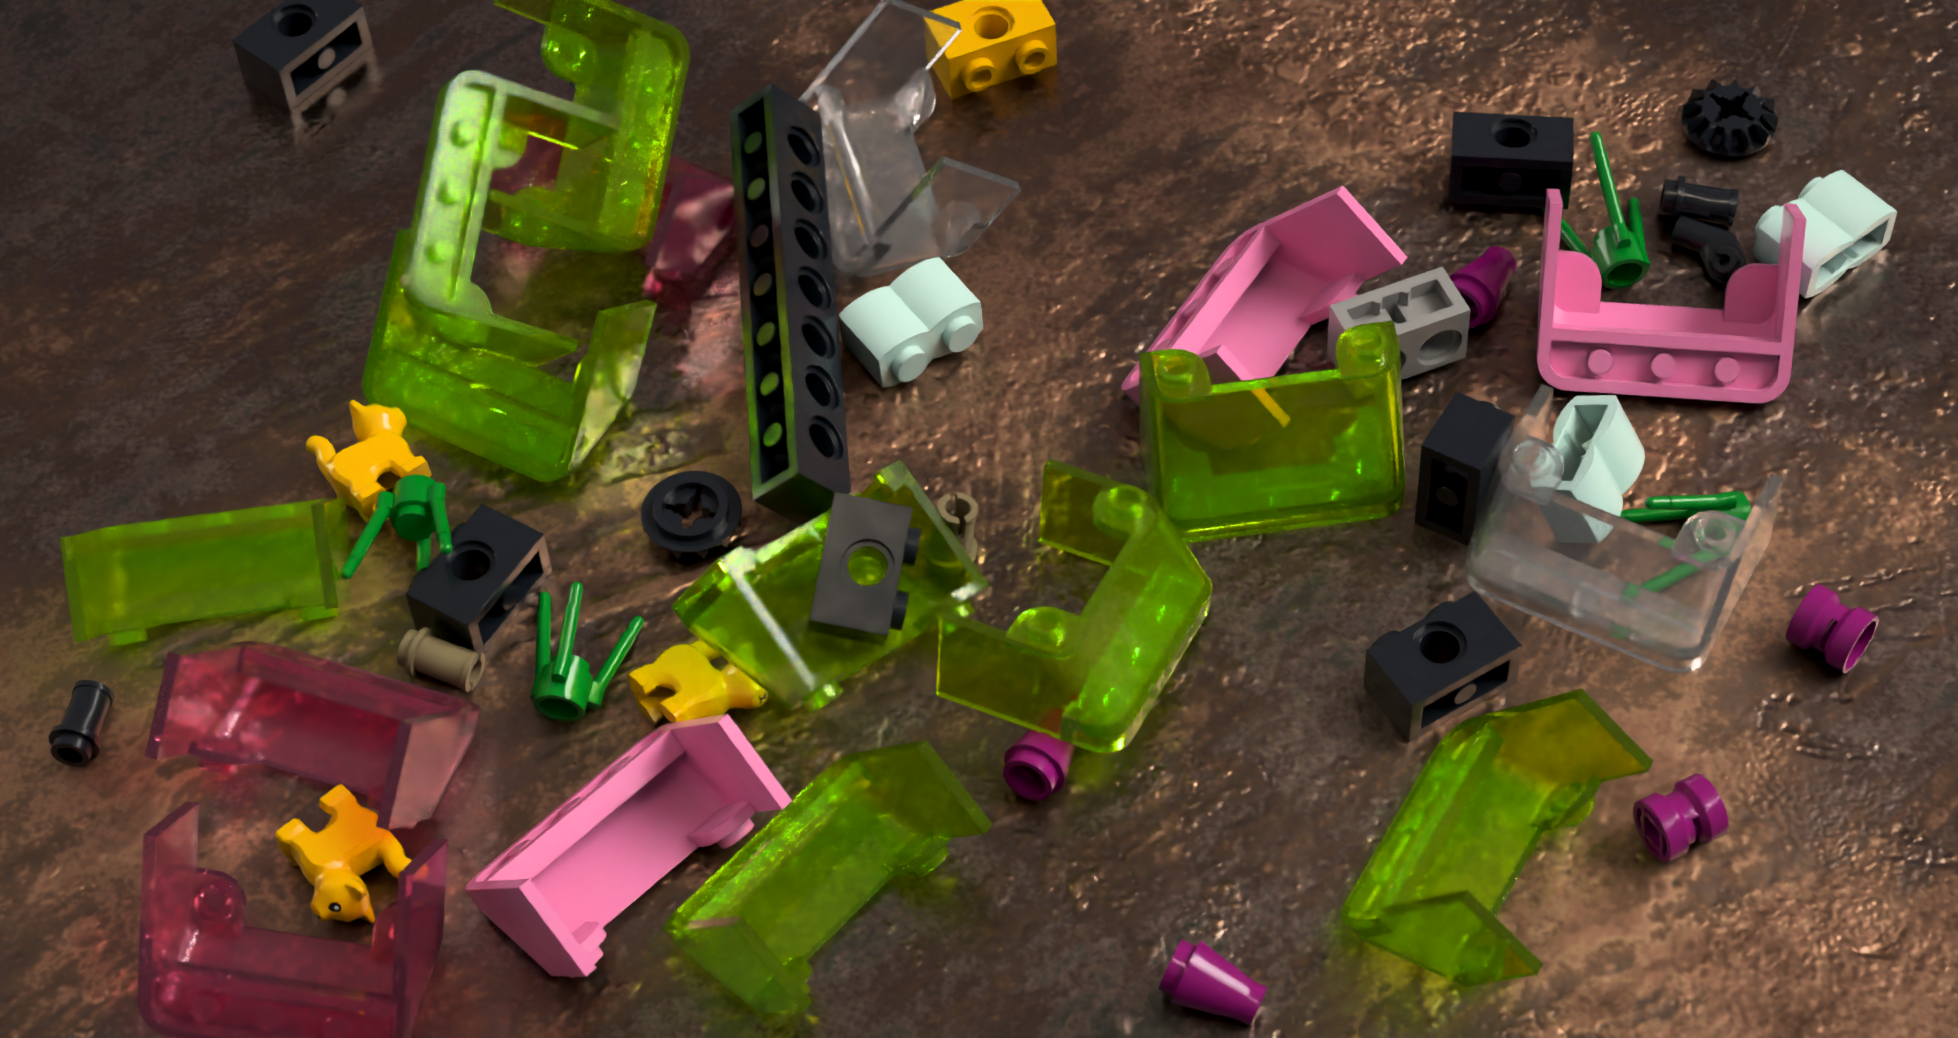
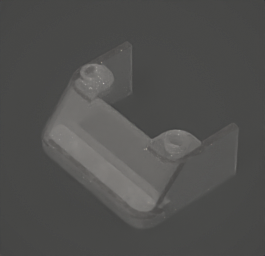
[799,0,1021,277]
[1465,384,1784,673]

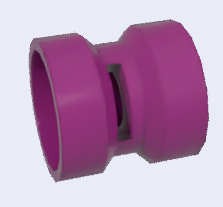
[1786,584,1879,673]
[1633,773,1729,863]

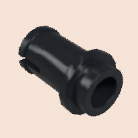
[1659,175,1739,228]
[48,680,115,767]

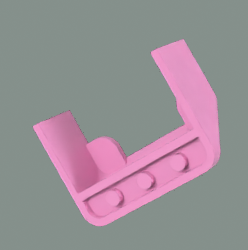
[1121,186,1407,447]
[1537,189,1806,403]
[464,714,792,978]

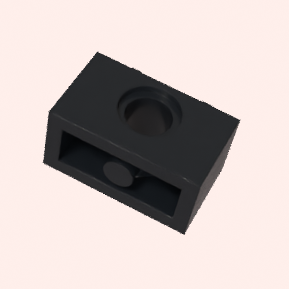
[232,0,373,111]
[1448,112,1574,209]
[1415,391,1515,548]
[807,492,921,646]
[405,504,553,655]
[1363,591,1522,742]

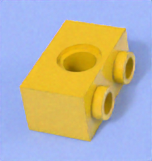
[922,0,1057,99]

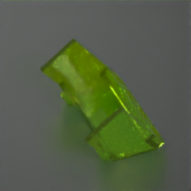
[446,0,690,254]
[400,70,621,367]
[362,221,657,482]
[936,458,1212,752]
[60,496,351,646]
[1341,689,1654,987]
[663,740,993,1014]

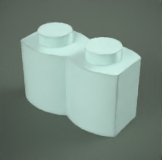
[1752,170,1897,298]
[838,257,983,388]
[1530,395,1645,543]

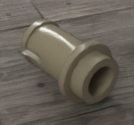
[927,492,979,573]
[397,627,485,692]

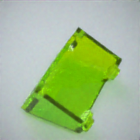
[1139,320,1406,543]
[671,459,989,714]

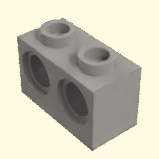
[1327,266,1470,397]

